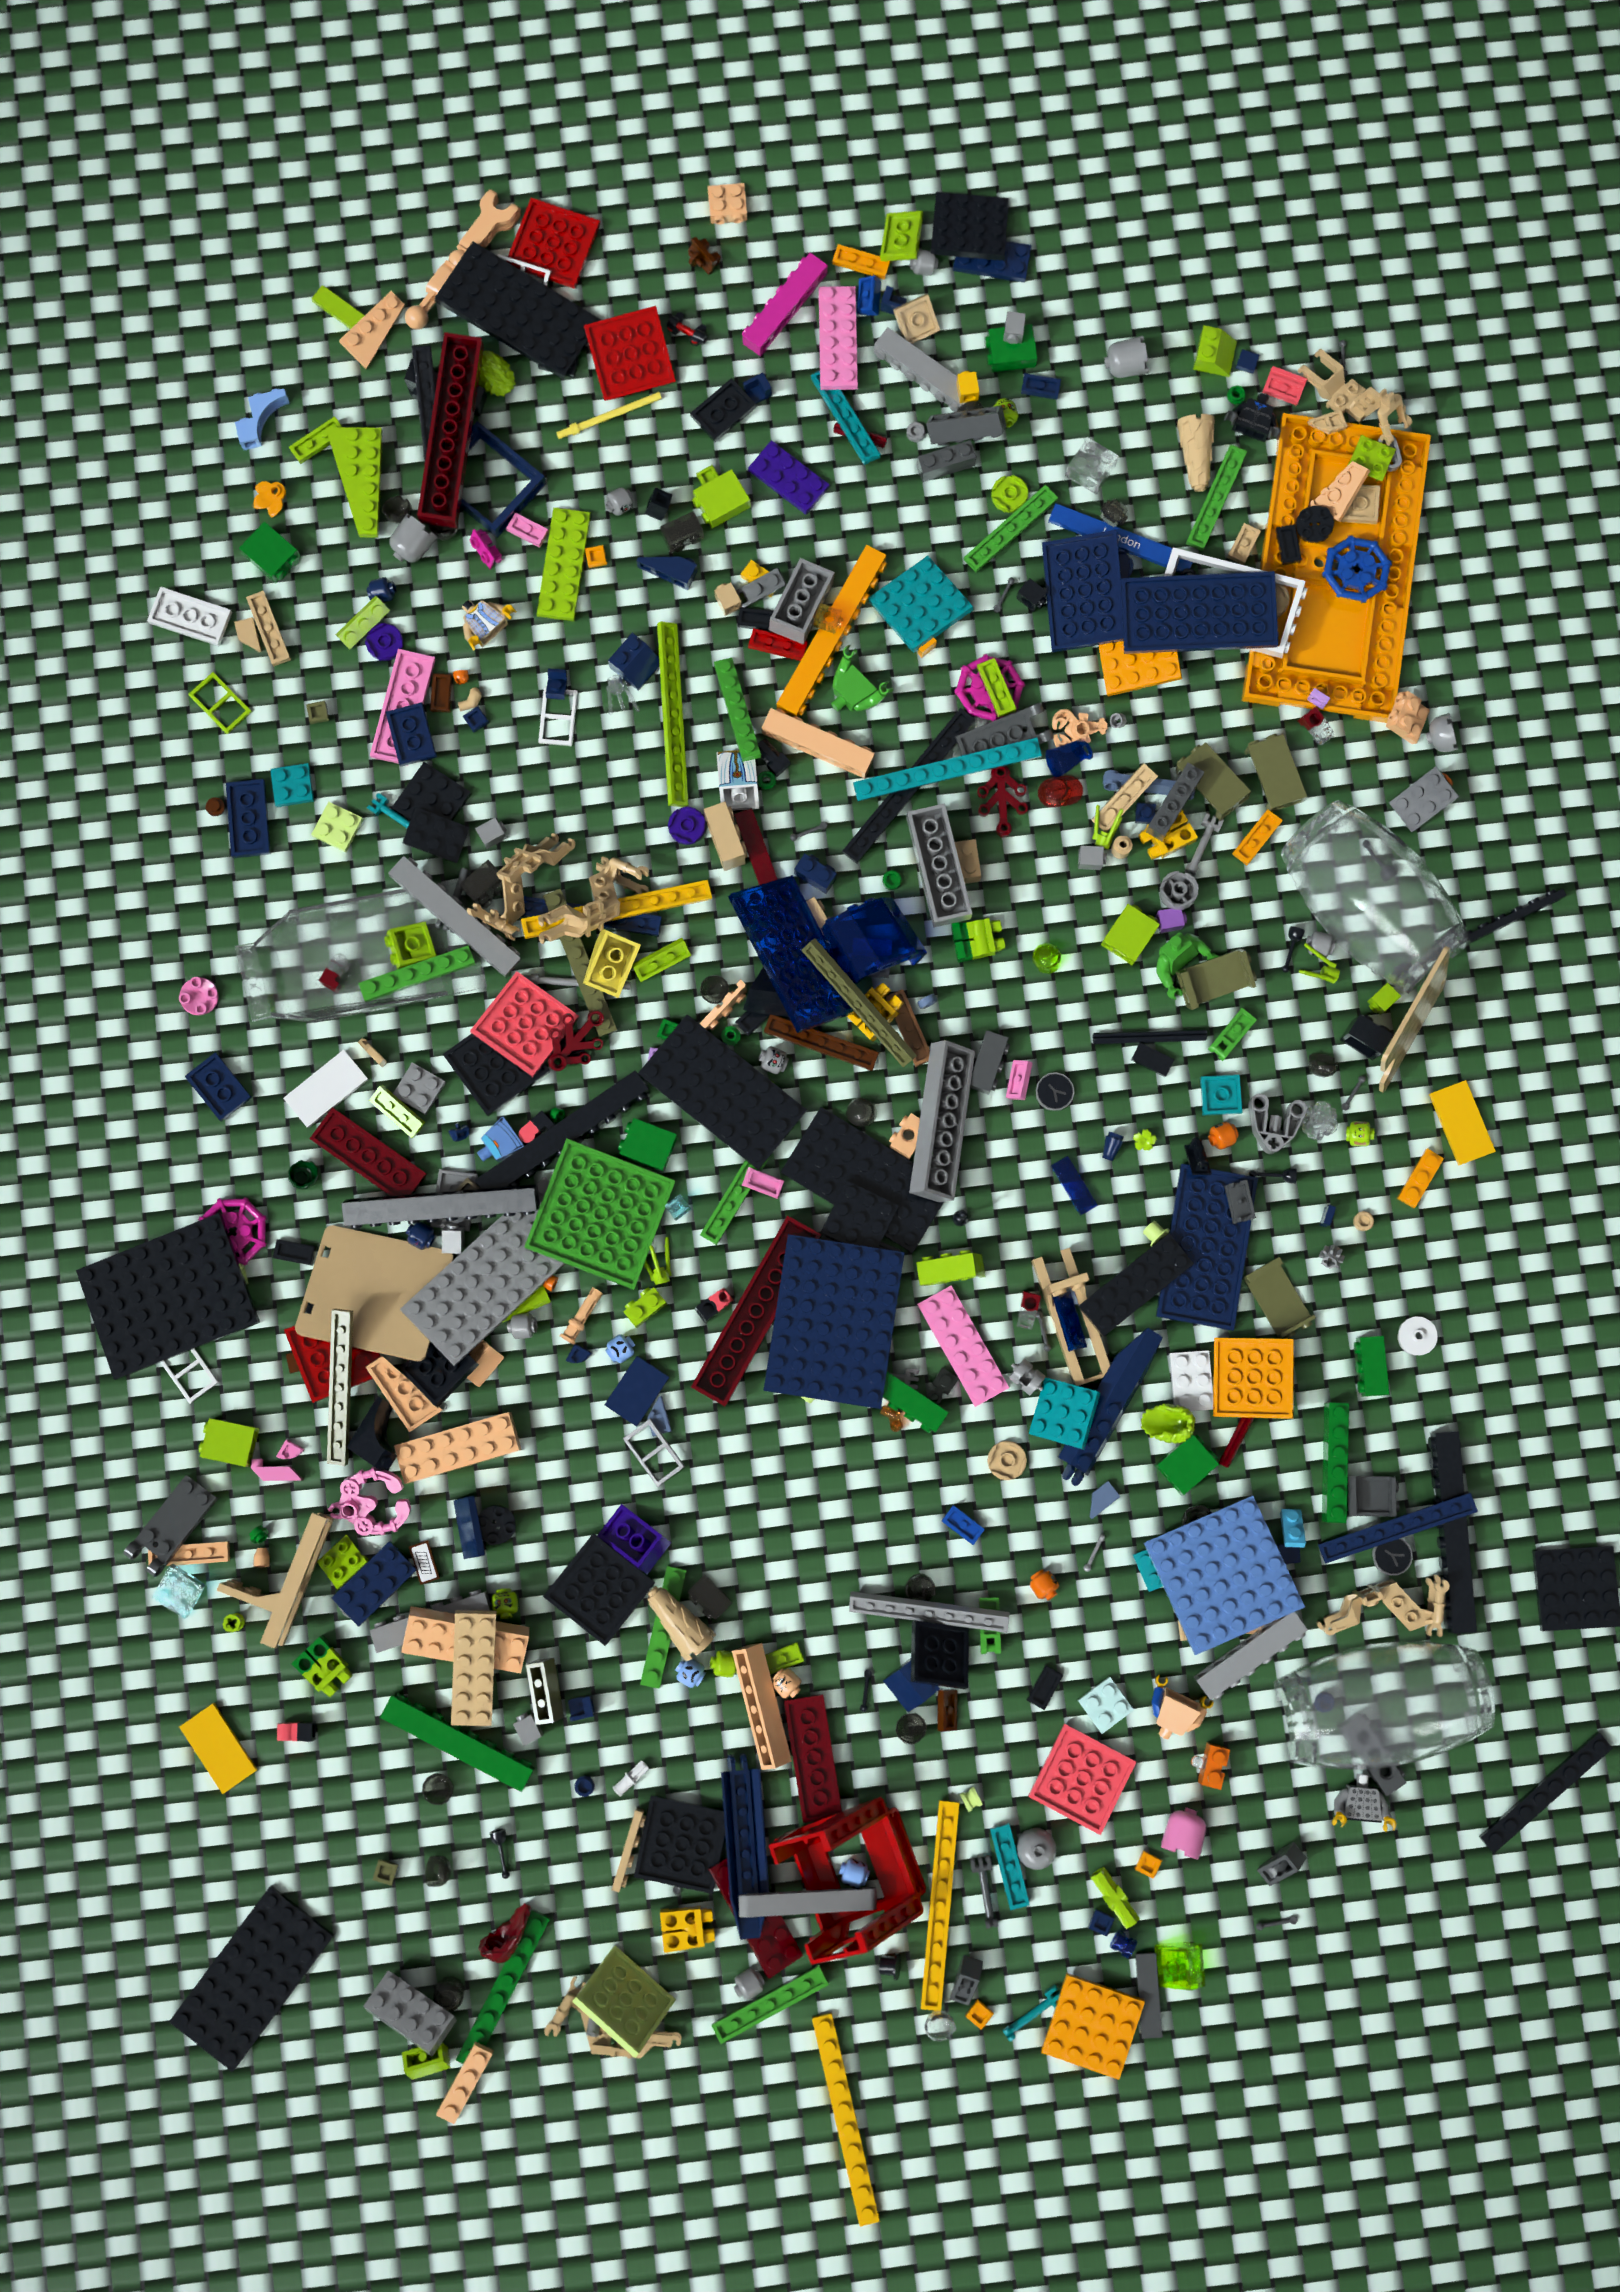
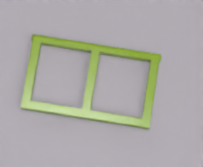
[188,672,252,734]

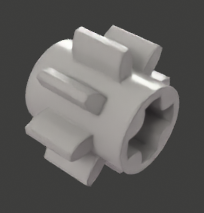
[1319,1245,1345,1269]

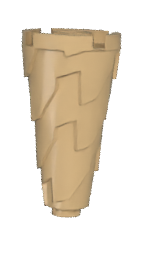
[1177,414,1215,492]
[647,1586,716,1661]

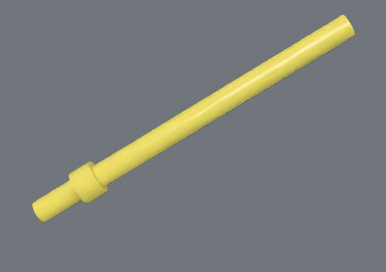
[556,392,662,439]

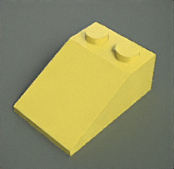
[583,929,641,998]

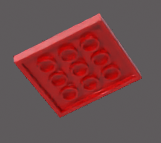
[506,198,600,289]
[584,306,676,401]
[284,1326,381,1403]

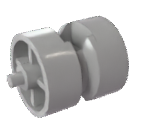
[1008,1358,1046,1396]

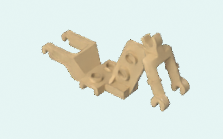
[1298,349,1412,446]
[467,833,575,941]
[538,857,649,944]
[1316,1574,1449,1637]
[544,1976,682,2058]

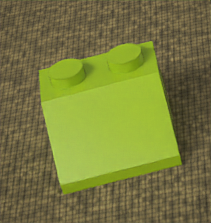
[1193,325,1237,377]

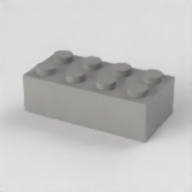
[769,558,835,645]
[363,1970,457,2057]

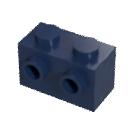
[794,853,837,894]

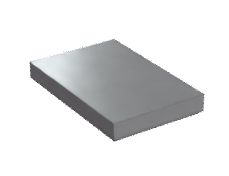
[430,1169,478,1232]

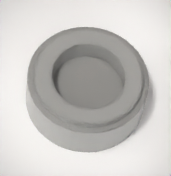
[906,422,925,442]

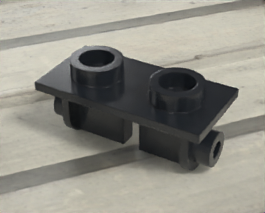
[1184,1137,1212,1175]

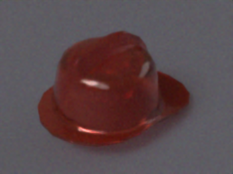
[1038,776,1083,808]

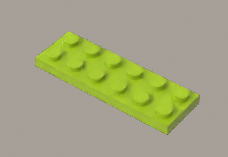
[537,508,591,621]

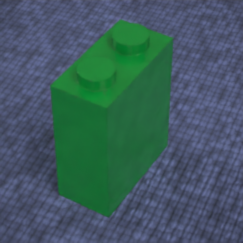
[984,324,1037,372]
[239,521,301,584]
[618,1118,678,1172]
[1155,1435,1219,1496]

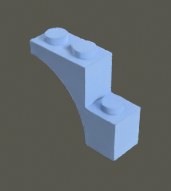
[235,389,290,450]

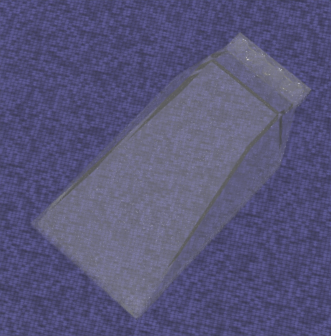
[235,879,487,1023]

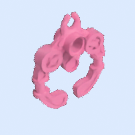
[328,1467,411,1536]

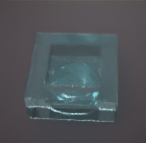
[665,1194,691,1221]

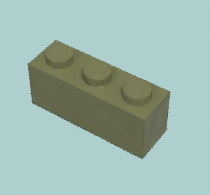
[526,1658,564,1725]

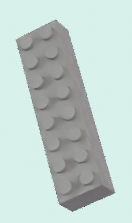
[909,1040,975,1202]

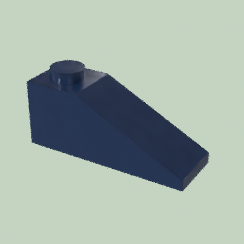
[636,557,698,591]

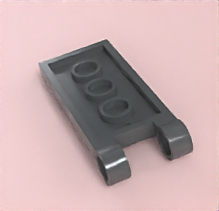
[955,702,1054,756]
[124,1475,218,1577]

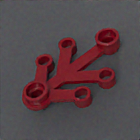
[977,766,1028,838]
[548,1010,604,1071]

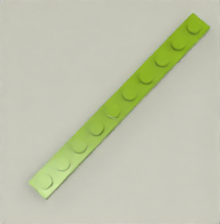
[657,621,689,807]

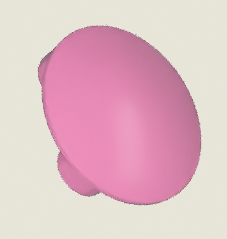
[179,977,219,1015]

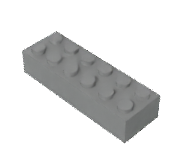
[906,803,972,928]

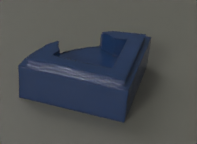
[566,1344,592,1363]

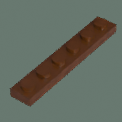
[764,1015,879,1071]

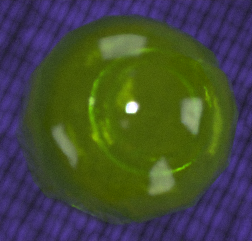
[1032,942,1062,974]

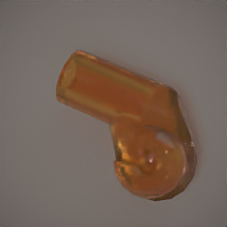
[880,1405,903,1432]

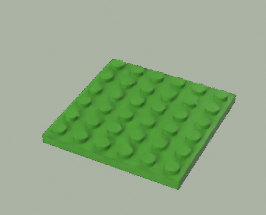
[524,1138,675,1290]

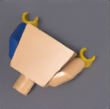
[1151,1675,1214,1740]

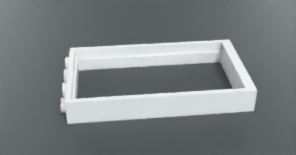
[1164,548,1308,658]

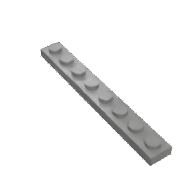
[849,1591,1010,1633]

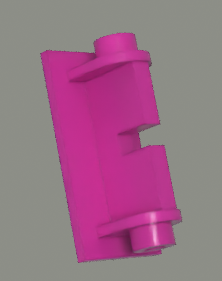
[470,529,503,569]

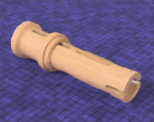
[559,1287,603,1345]

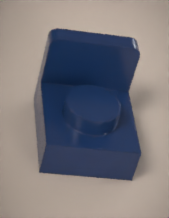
[546,669,568,700]

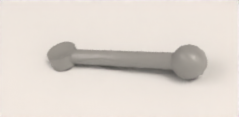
[1083,1533,1105,1572]

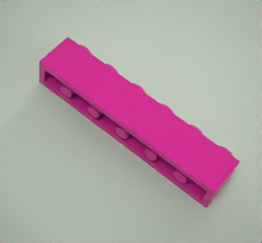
[742,253,828,357]

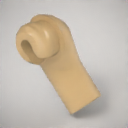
[458,687,481,712]

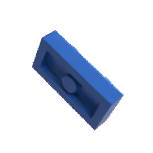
[941,1505,985,1545]

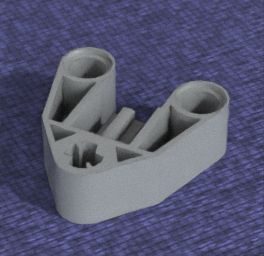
[1248,1094,1307,1154]

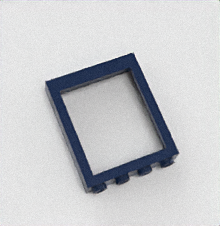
[461,421,547,538]

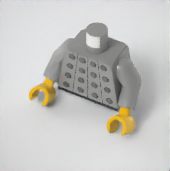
[1332,1774,1396,1832]

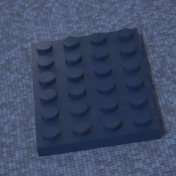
[1042,530,1123,652]

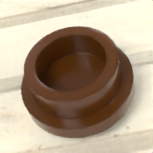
[205,797,225,817]

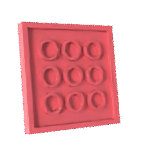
[470,971,579,1077]
[1028,1723,1136,1835]

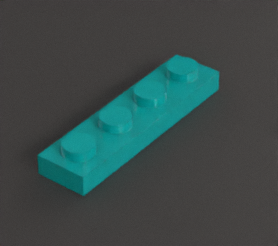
[990,1823,1030,1910]

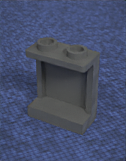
[1347,1476,1399,1517]

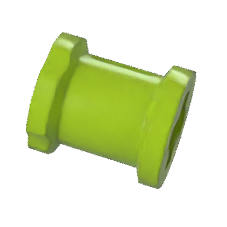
[222,1613,245,1632]

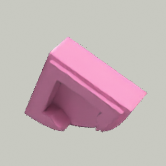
[276,1439,304,1459]

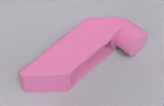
[251,1459,303,1481]

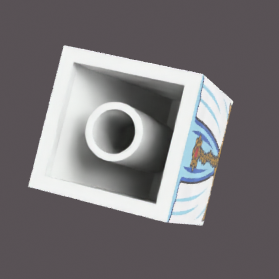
[717,750,759,811]

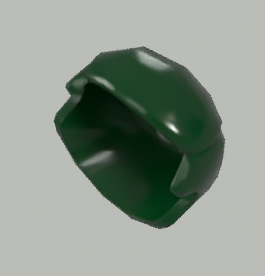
[288,1160,318,1189]

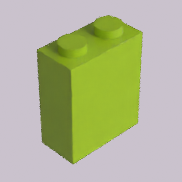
[692,469,751,529]
[1101,904,1160,966]
[199,1418,260,1467]

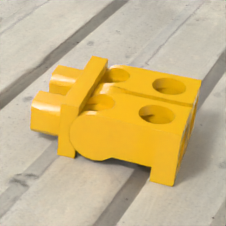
[1138,811,1198,859]
[845,983,904,1041]
[660,1906,715,1953]

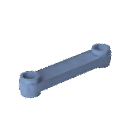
[1103,770,1195,800]

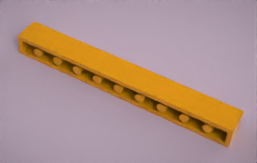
[777,545,888,717]

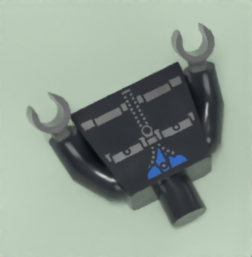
[1224,393,1281,442]

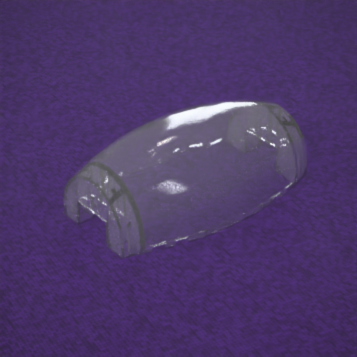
[1281,800,1470,994]
[1274,1641,1495,1770]

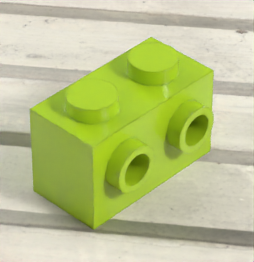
[623,1287,667,1328]
[402,2042,451,2080]

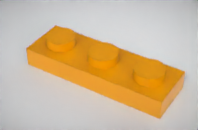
[832,244,890,280]
[1232,809,1283,865]
[1397,1148,1444,1208]

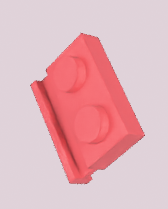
[1262,366,1307,406]

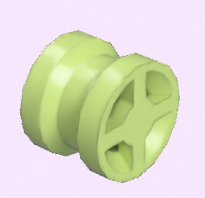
[960,1786,983,1812]

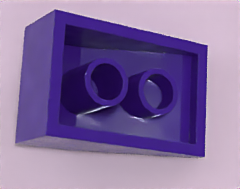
[597,1504,671,1574]

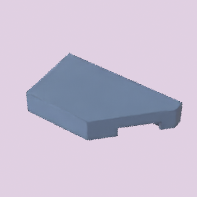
[647,1396,672,1437]
[1089,1481,1120,1519]

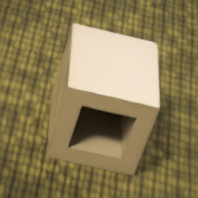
[714,582,742,616]

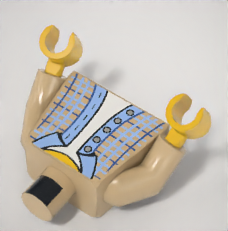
[462,600,517,650]

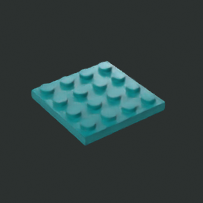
[868,556,973,653]

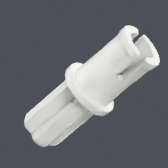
[612,1761,649,1797]

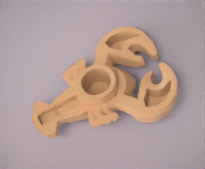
[1052,709,1107,753]

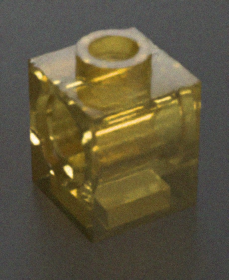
[814,603,844,634]

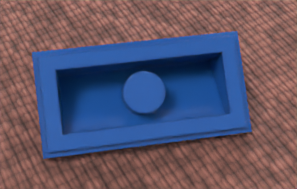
[856,275,881,316]

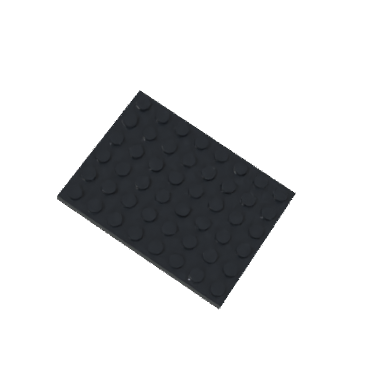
[76,1213,260,1380]

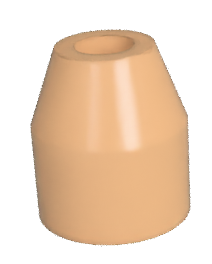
[253,1548,270,1568]

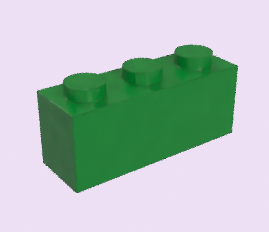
[1354,1336,1390,1397]

